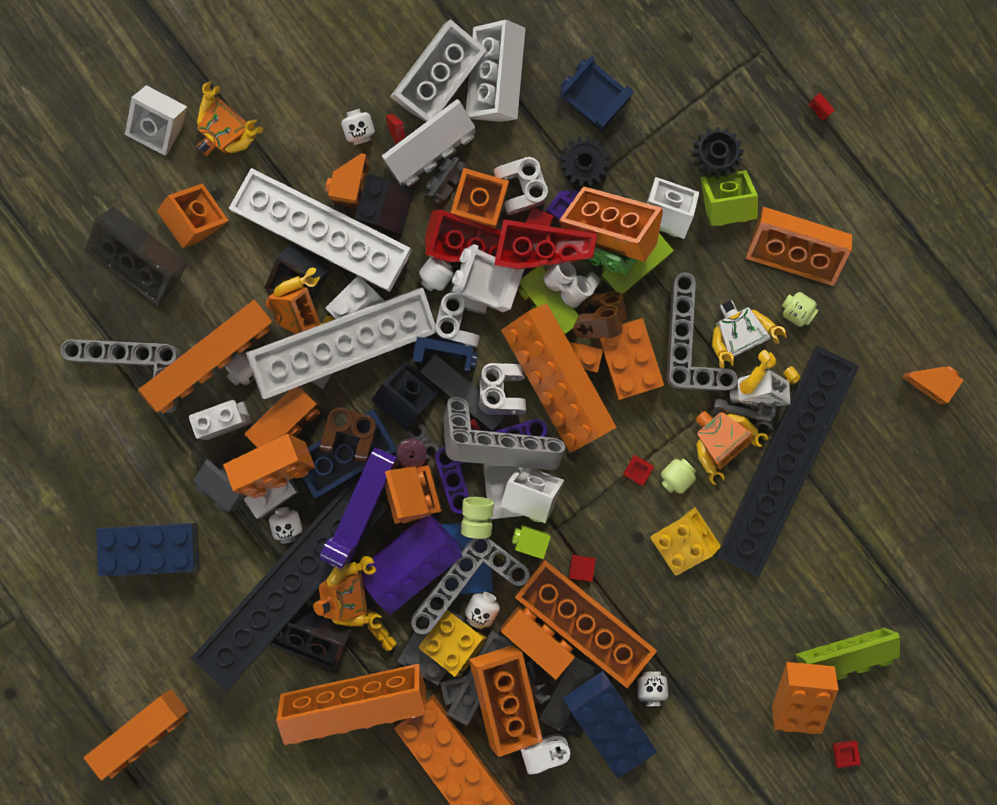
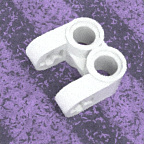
[493,157,548,215]
[543,261,601,308]
[435,293,487,348]
[478,363,526,415]
[521,733,570,774]

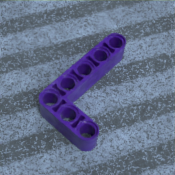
[435,419,547,514]
[319,447,397,569]

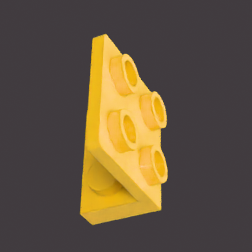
[651,507,720,575]
[419,610,488,677]

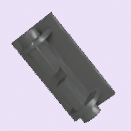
[424,157,466,204]

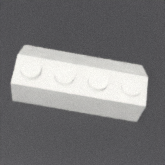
[390,19,487,122]
[466,20,525,122]
[382,99,475,187]

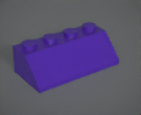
[361,515,463,615]

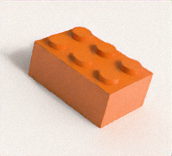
[597,318,664,401]
[245,385,322,448]
[223,434,315,498]
[501,605,575,679]
[772,662,838,734]

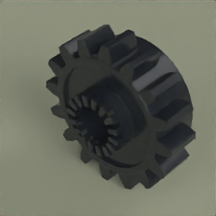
[691,127,744,179]
[559,136,610,188]

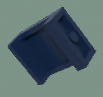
[560,56,634,132]
[413,337,478,374]

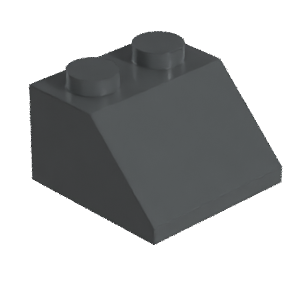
[193,459,246,512]

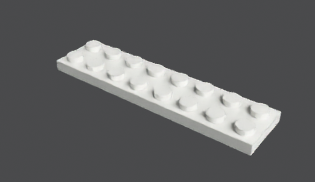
[229,168,412,292]
[246,288,436,399]

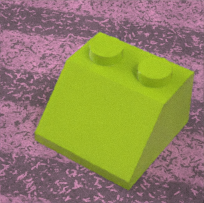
[701,170,758,226]

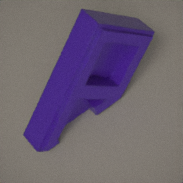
[546,189,581,221]

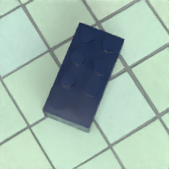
[303,409,399,498]
[96,523,200,576]
[563,671,657,779]

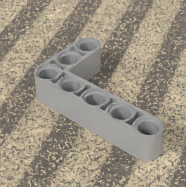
[667,272,738,391]
[60,339,181,413]
[443,397,565,470]
[411,538,529,634]

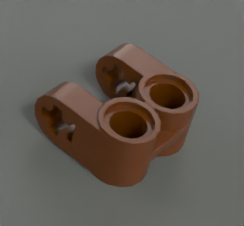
[573,291,627,338]
[320,408,377,463]

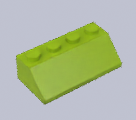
[795,628,900,680]

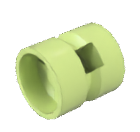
[461,497,494,539]

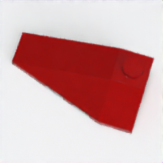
[425,209,501,262]
[494,220,597,270]

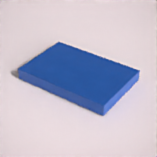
[441,523,493,594]

